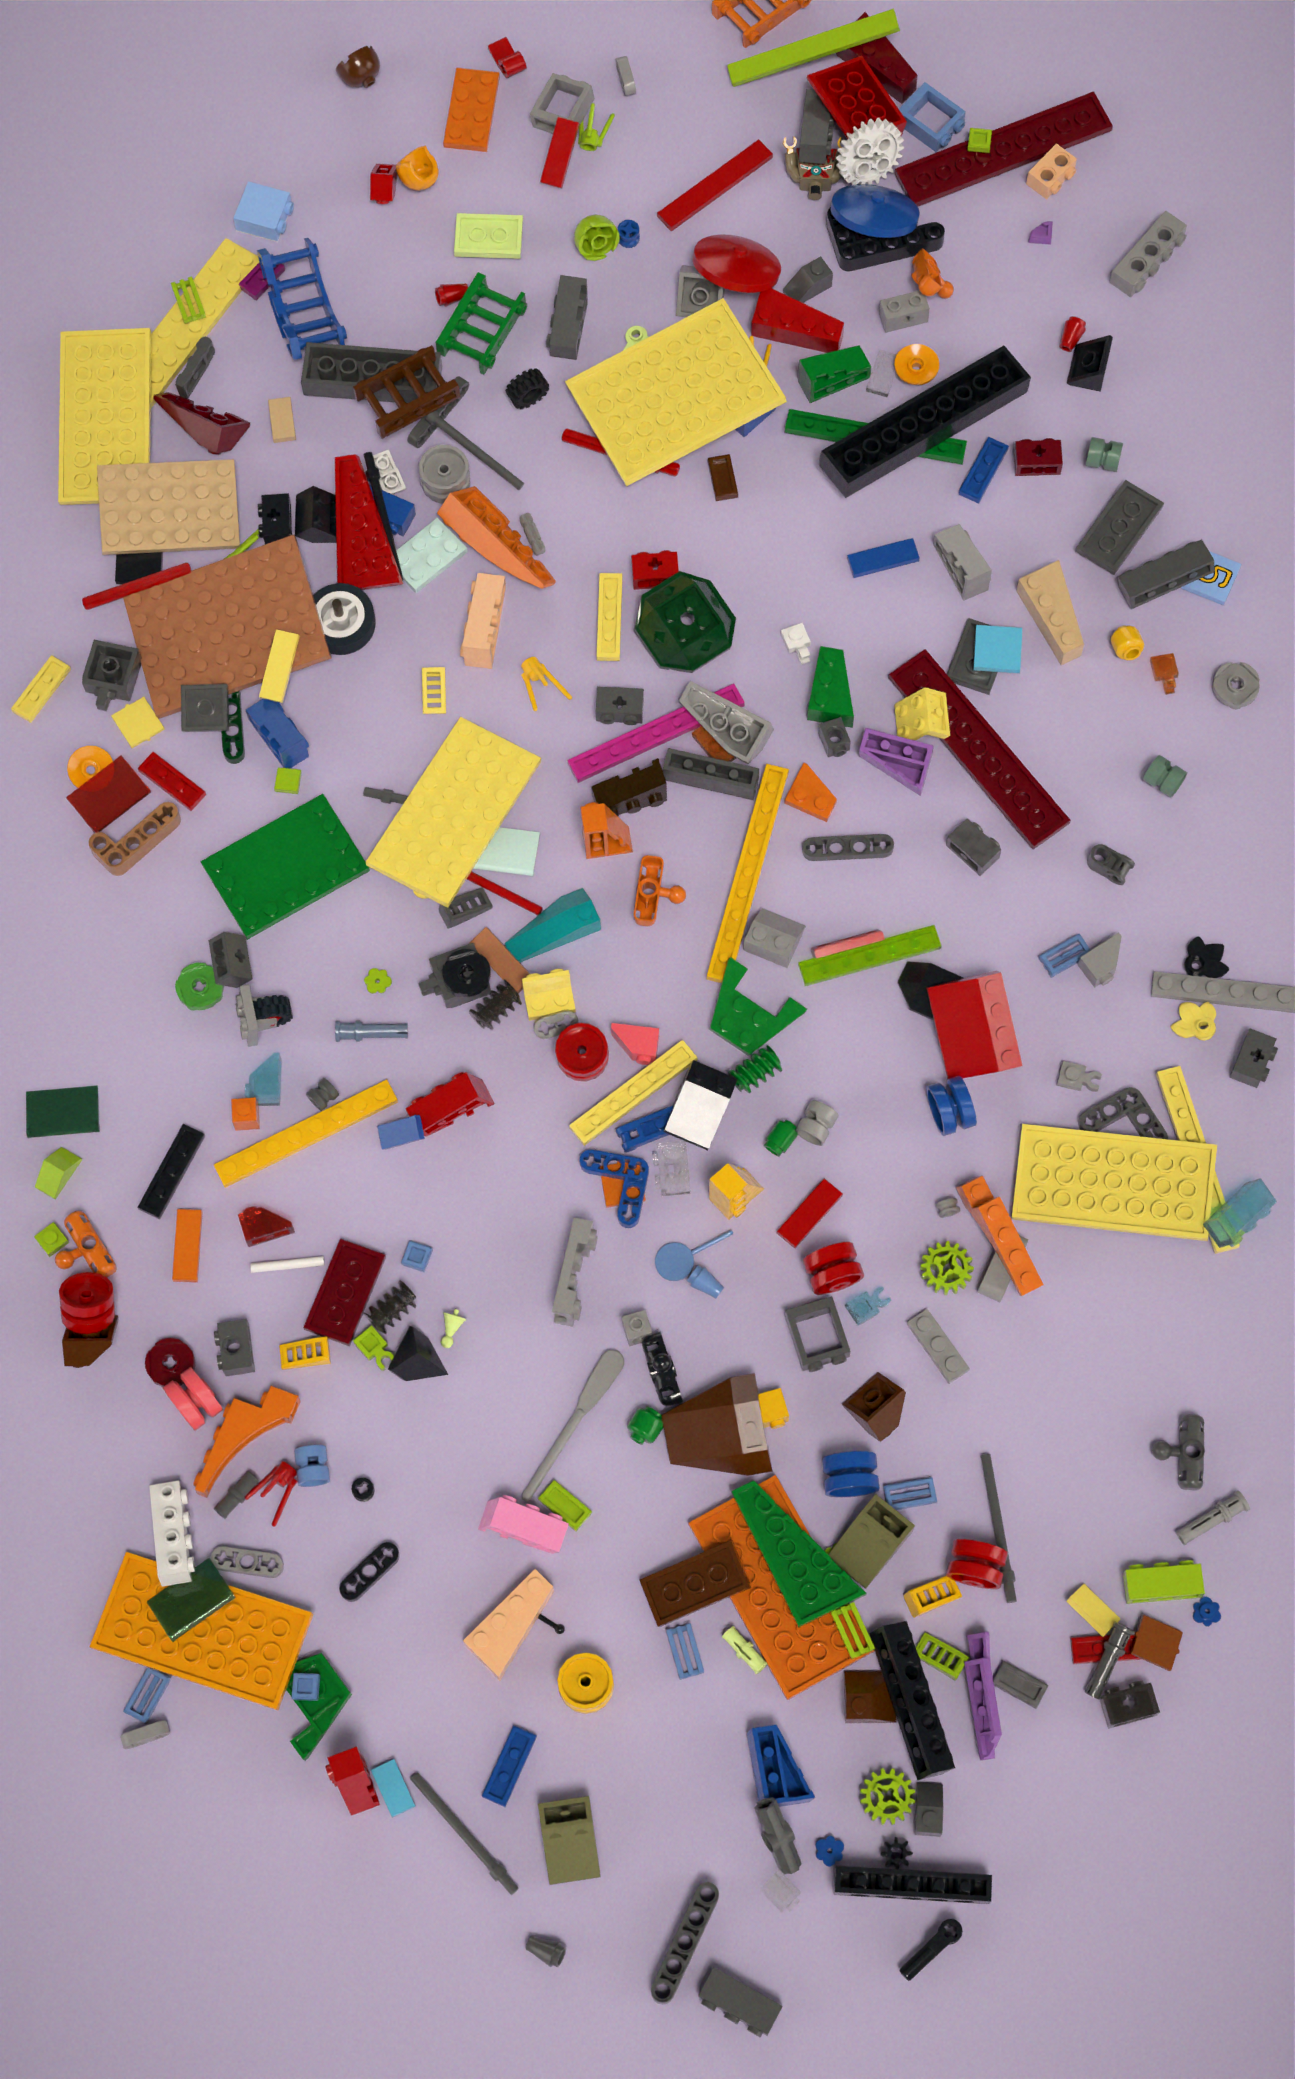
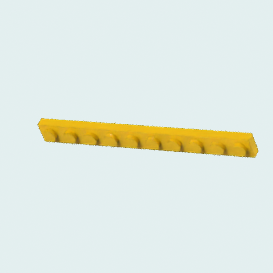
[706,764,789,983]

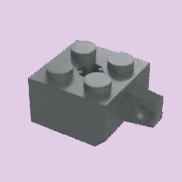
[82,639,142,711]
[419,943,491,1008]

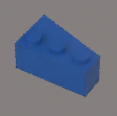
[246,699,309,769]
[746,1725,816,1807]

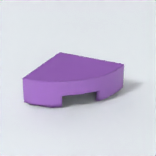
[1029,221,1053,245]

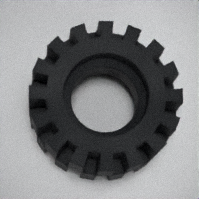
[506,368,549,409]

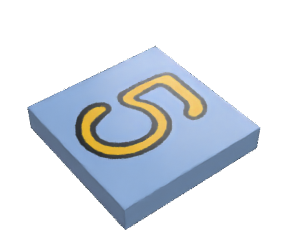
[1181,551,1242,605]

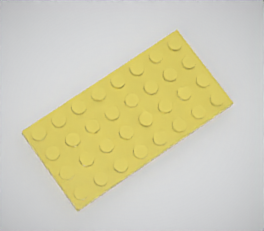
[58,328,151,505]
[366,717,541,908]
[1012,1124,1217,1241]

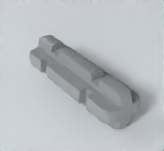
[520,513,545,556]

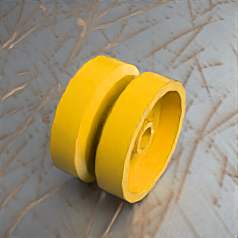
[557,1653,614,1714]

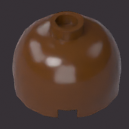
[336,46,380,88]

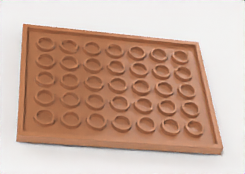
[123,535,332,719]

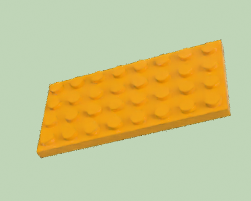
[89,1552,314,1711]

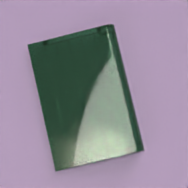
[26,1086,100,1138]
[147,1558,236,1642]

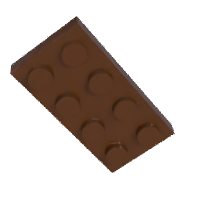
[640,1540,751,1627]

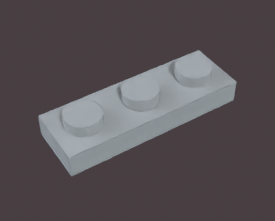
[907,1309,970,1384]

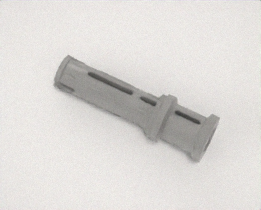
[1176,1490,1250,1545]

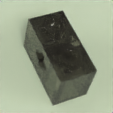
[1099,1680,1160,1729]

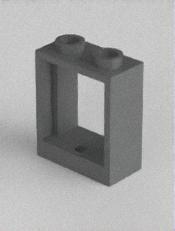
[785,1296,851,1372]

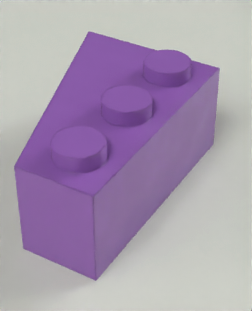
[859,728,934,796]

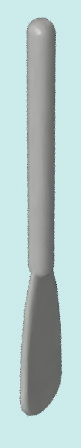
[522,1350,624,1501]

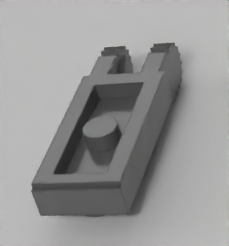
[175,336,215,398]

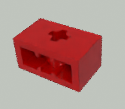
[631,550,679,590]

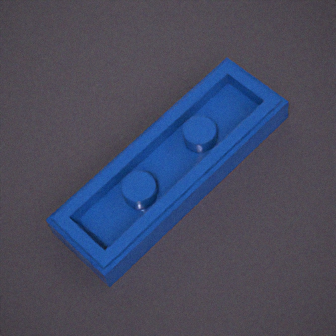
[959,437,1009,504]
[847,538,920,578]
[482,1725,537,1808]

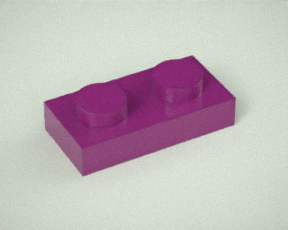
[239,263,285,300]

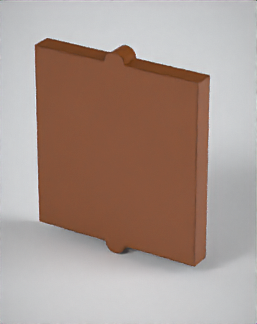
[1130,1615,1183,1671]

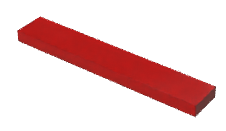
[657,139,773,231]

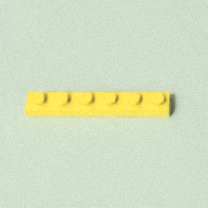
[569,1040,698,1146]

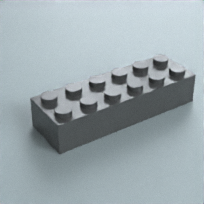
[301,342,442,403]

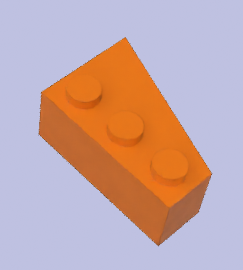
[580,802,633,859]

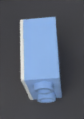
[233,181,294,242]

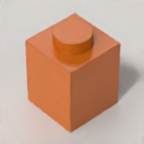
[231,1097,260,1131]

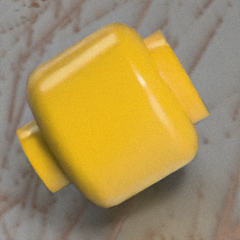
[1111,626,1144,660]

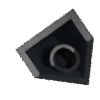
[388,1326,448,1381]

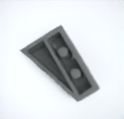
[546,275,588,360]

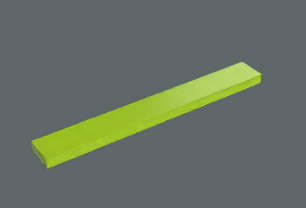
[727,8,900,87]

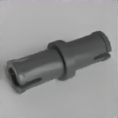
[214,1471,259,1519]

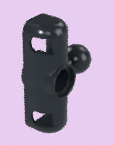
[642,1332,683,1406]

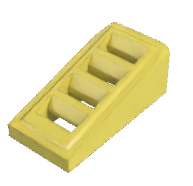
[422,667,446,714]

